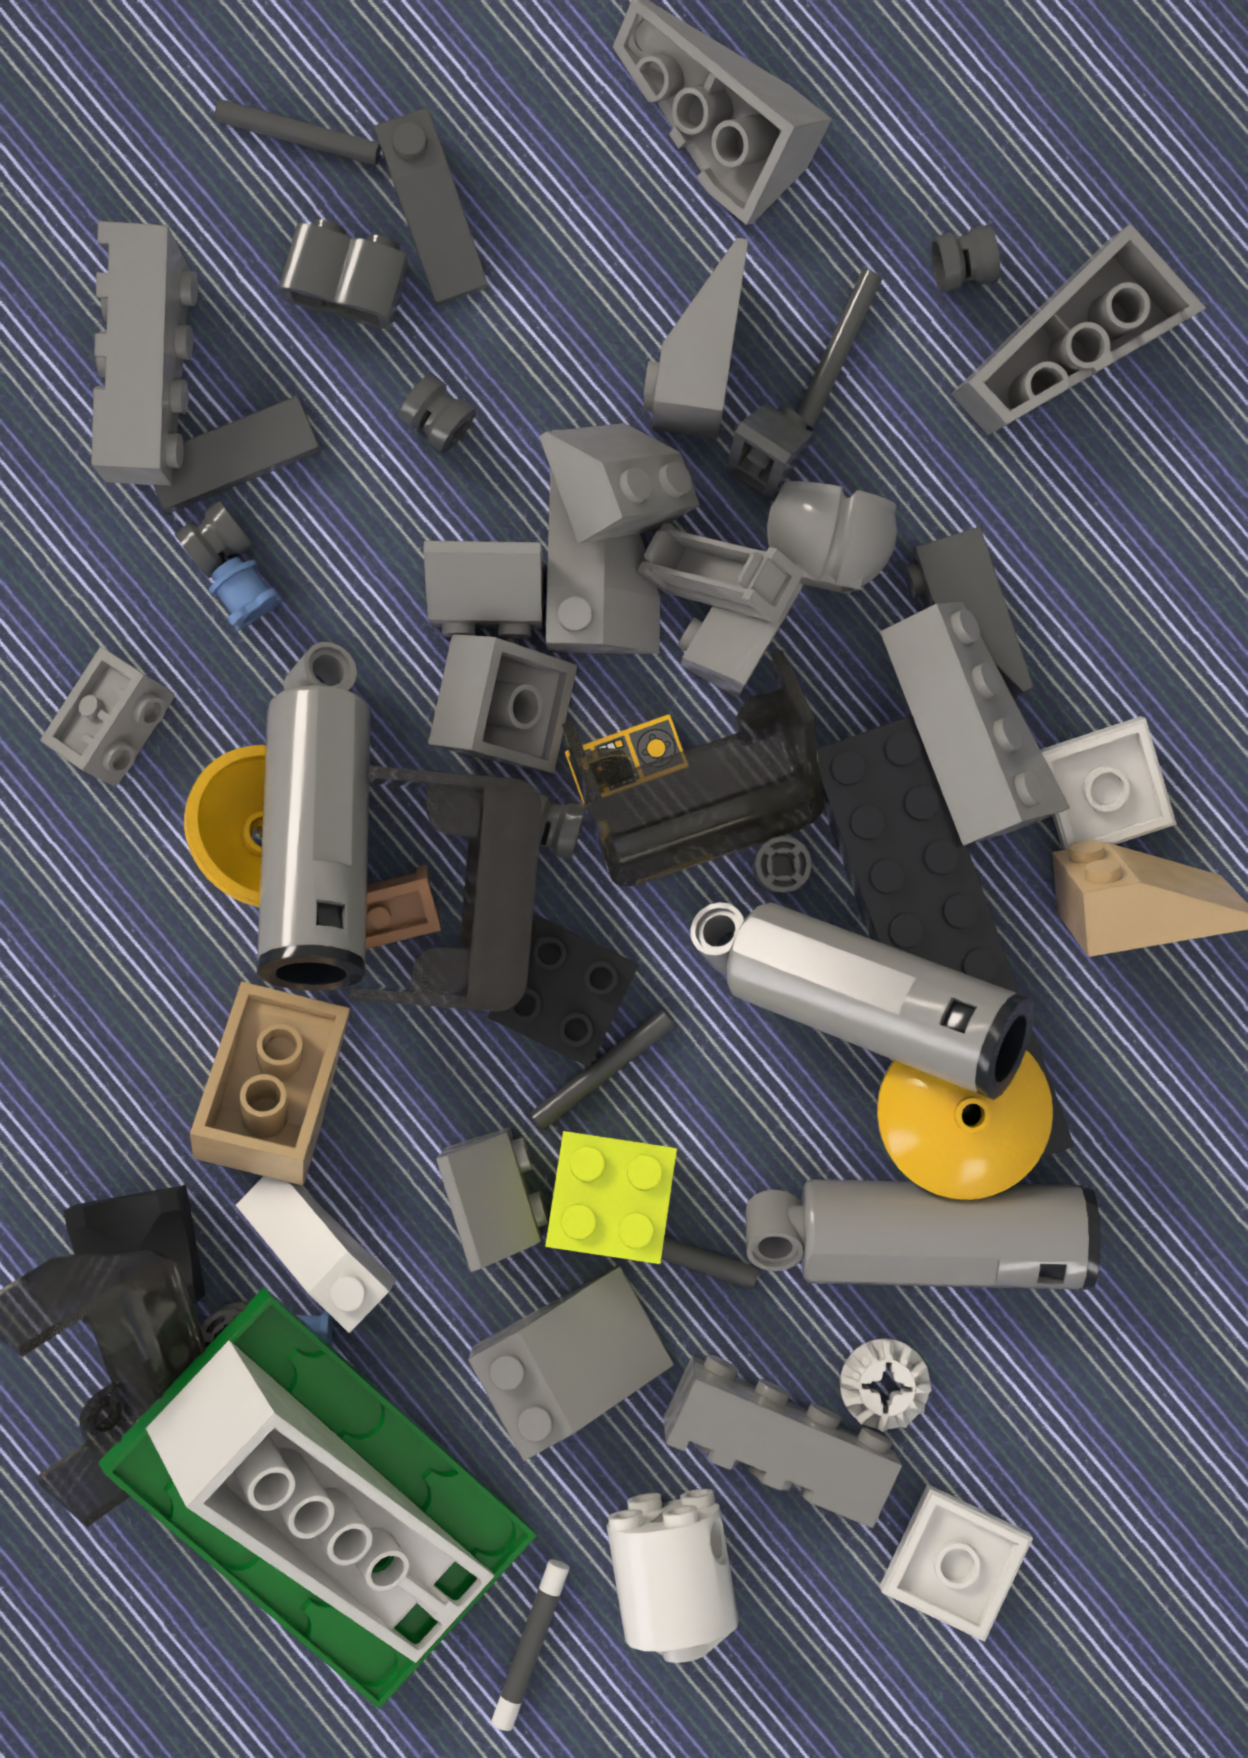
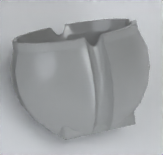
[767,481,898,594]

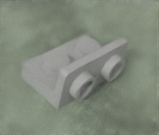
[40,646,175,786]

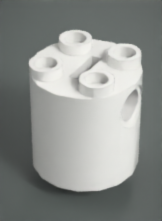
[607,1489,739,1663]

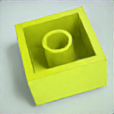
[545,1131,677,1264]

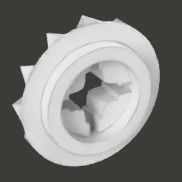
[840,1339,932,1432]

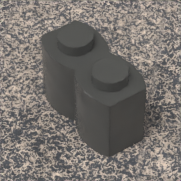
[279,219,409,330]

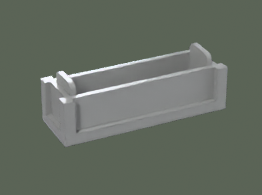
[637,522,804,623]

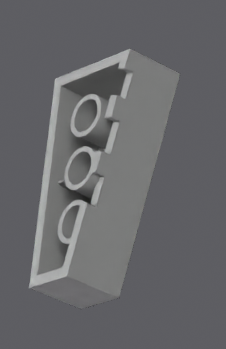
[91,221,198,486]
[951,223,1206,435]
[880,602,1070,846]
[663,1355,902,1528]

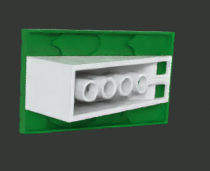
[98,1287,537,1709]

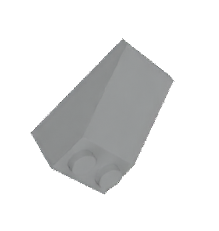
[643,238,748,439]
[468,1264,674,1462]

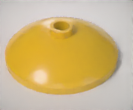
[184,745,266,907]
[877,1050,1053,1200]

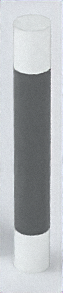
[491,1559,570,1731]

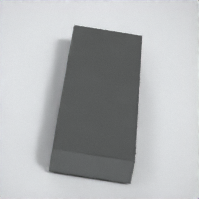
[153,395,321,514]

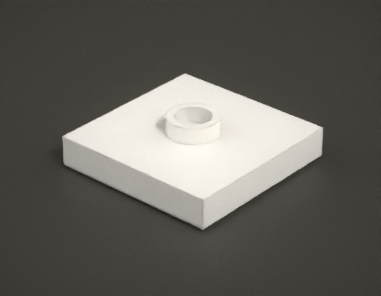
[1040,716,1176,850]
[879,1484,1033,1642]

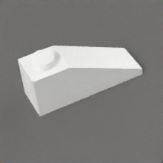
[236,1176,397,1333]

